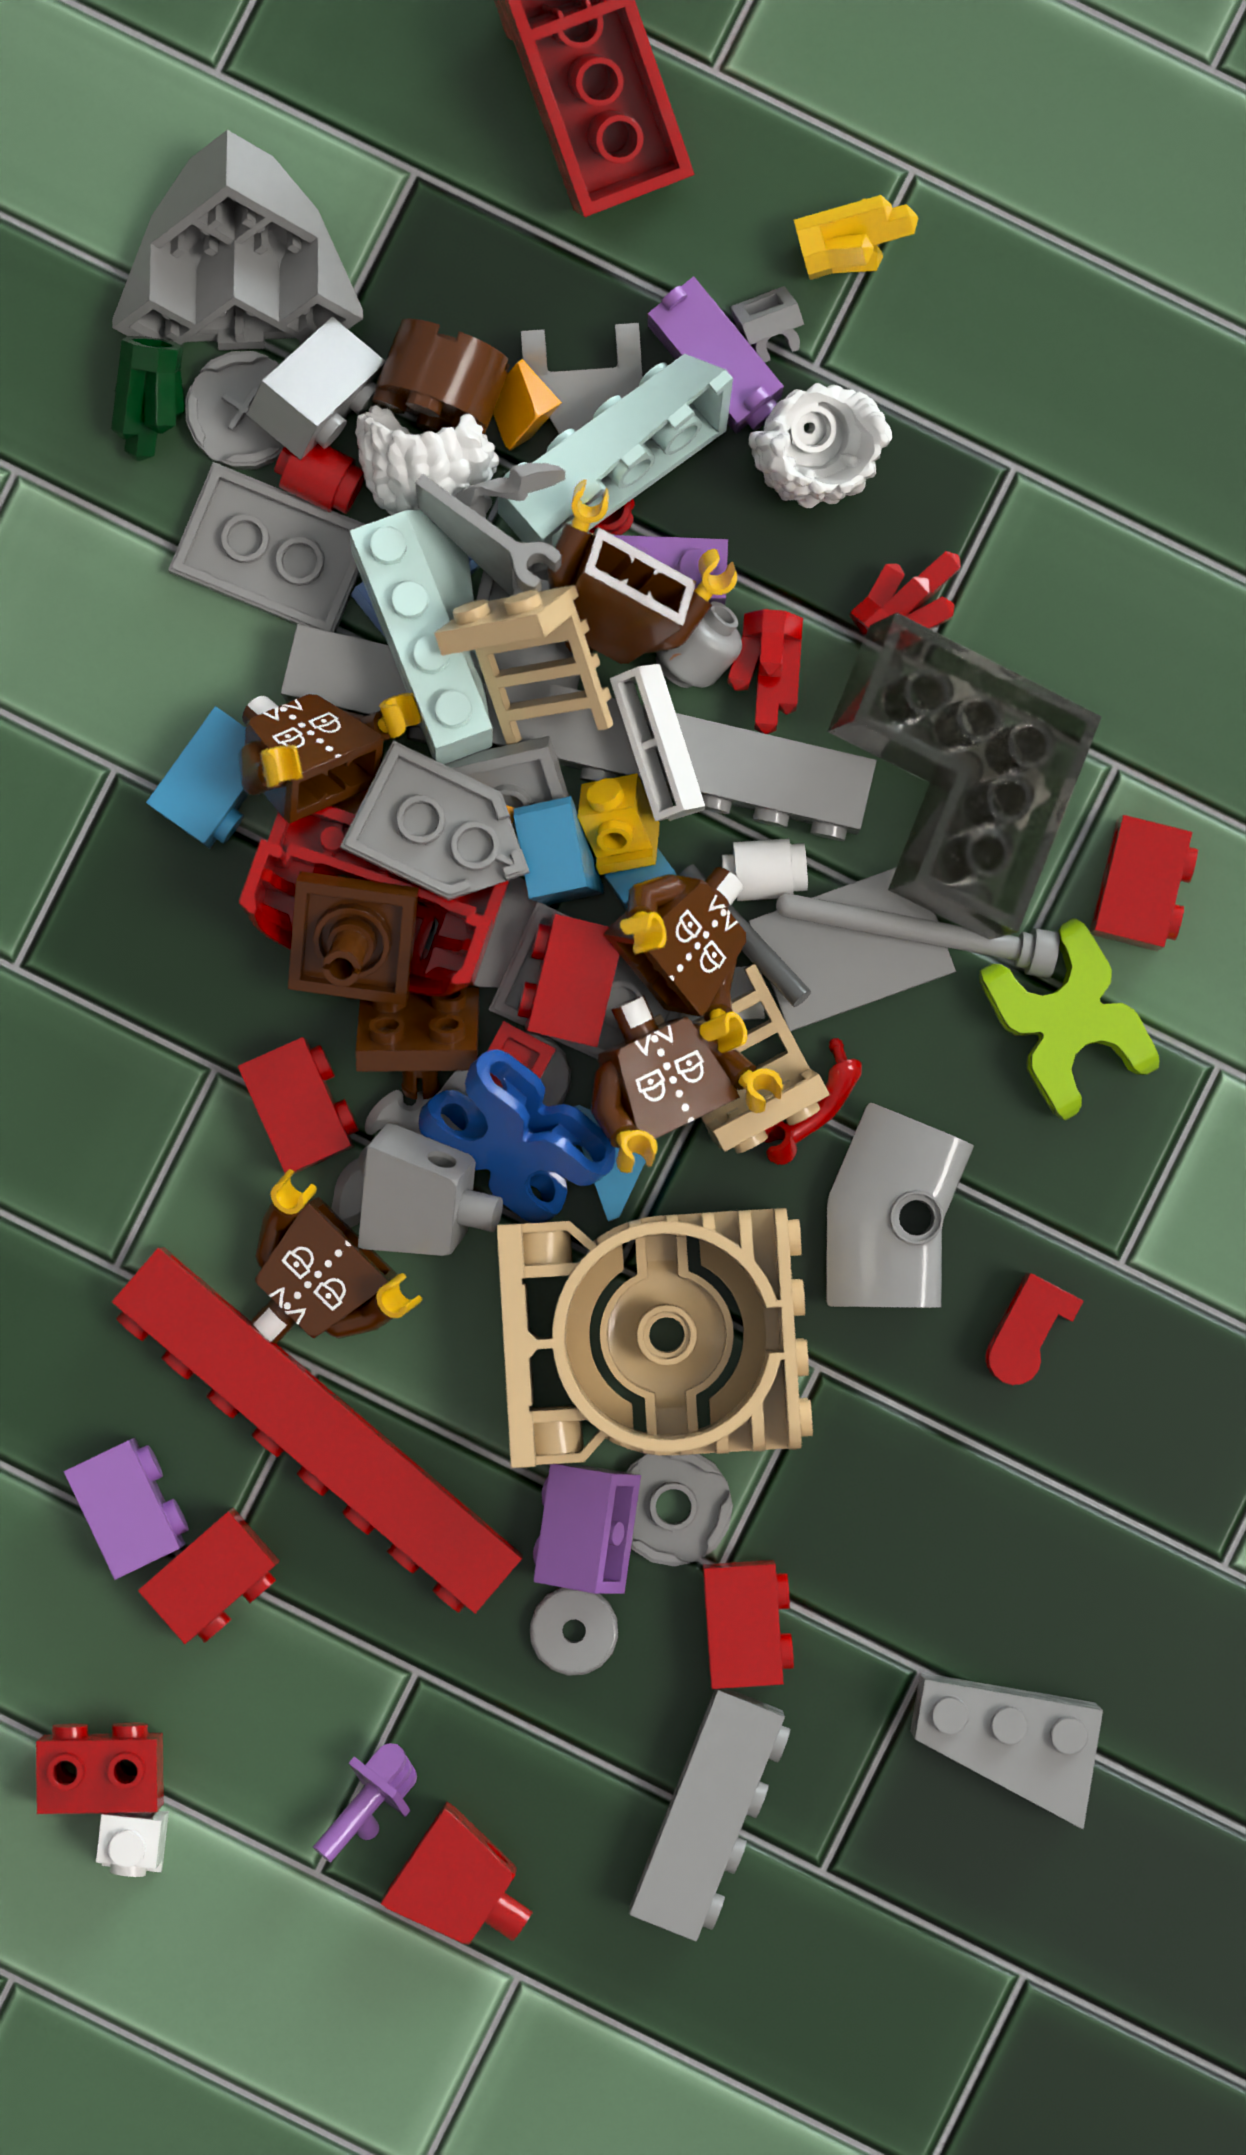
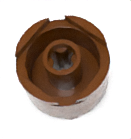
[372,319,510,434]

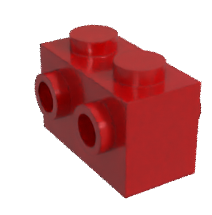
[36,1722,164,1814]

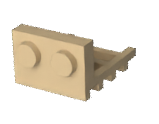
[434,585,614,745]
[654,964,830,1154]

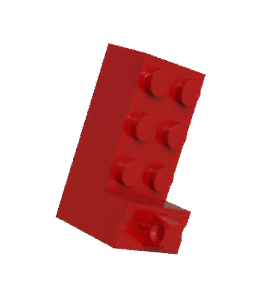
[494,0,695,217]

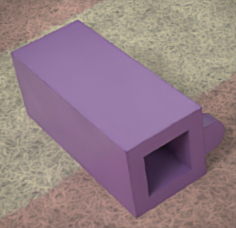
[647,276,784,434]

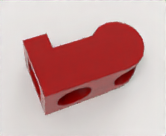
[985,1272,1084,1385]

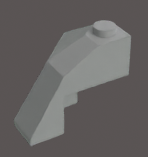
[112,130,363,350]

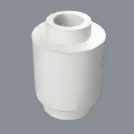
[722,838,808,901]

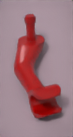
[764,1038,862,1165]

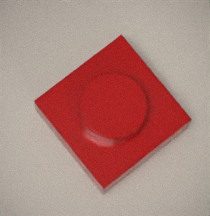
[488,1021,556,1088]

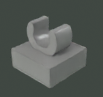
[730,286,804,362]

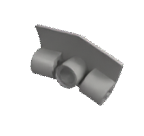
[826,1103,974,1308]

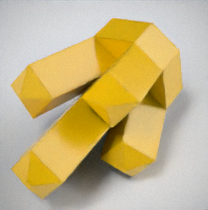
[794,195,918,280]

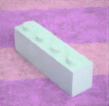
[498,354,733,564]
[350,510,493,765]

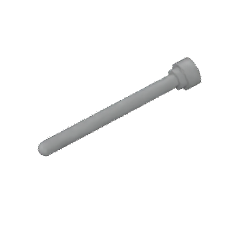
[776,894,1060,979]

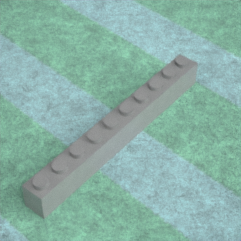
[281,624,877,841]

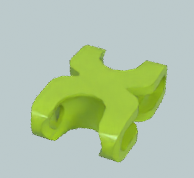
[979,918,1159,1121]

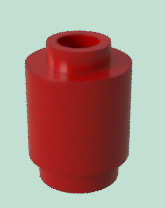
[274,444,365,514]

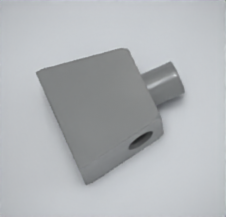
[358,1123,503,1256]

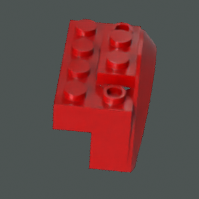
[239,806,510,996]

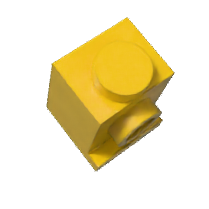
[578,773,660,875]

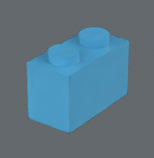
[146,706,260,849]

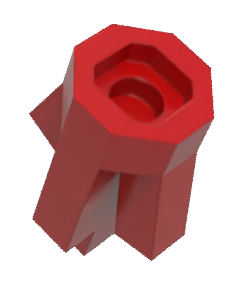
[849,551,961,659]
[727,609,803,734]

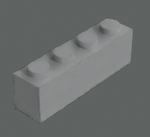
[629,1688,791,1942]

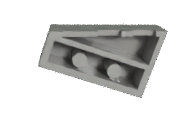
[910,1673,1103,1829]

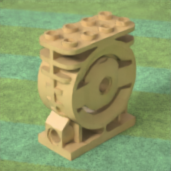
[497,1208,813,1468]

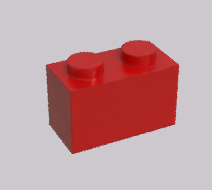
[1089,815,1198,951]
[517,914,620,1047]
[238,1037,359,1174]
[138,1507,280,1644]
[703,1560,794,1689]

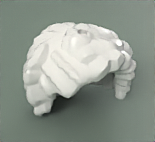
[749,383,892,508]
[355,405,499,515]

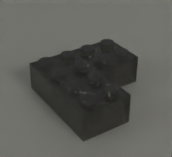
[827,613,1102,940]

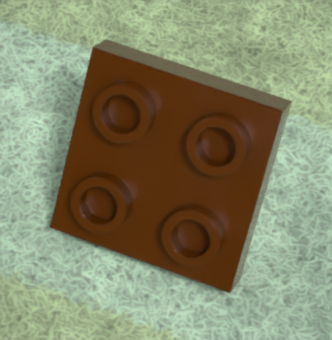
[288,871,419,1006]
[356,987,480,1099]

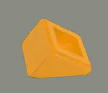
[493,359,562,451]

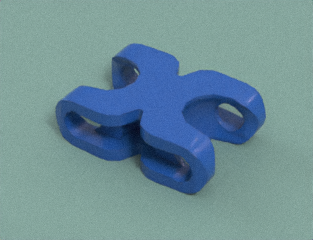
[419,1049,616,1223]

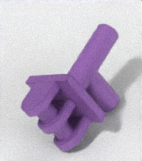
[313,1743,417,1863]

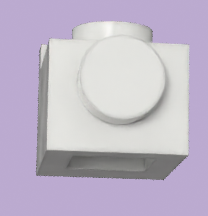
[96,1810,169,1877]

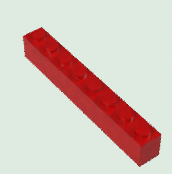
[112,1247,523,1614]

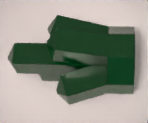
[111,336,185,461]

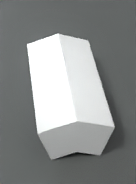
[610,664,705,821]

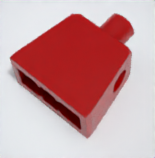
[381,1802,533,1945]

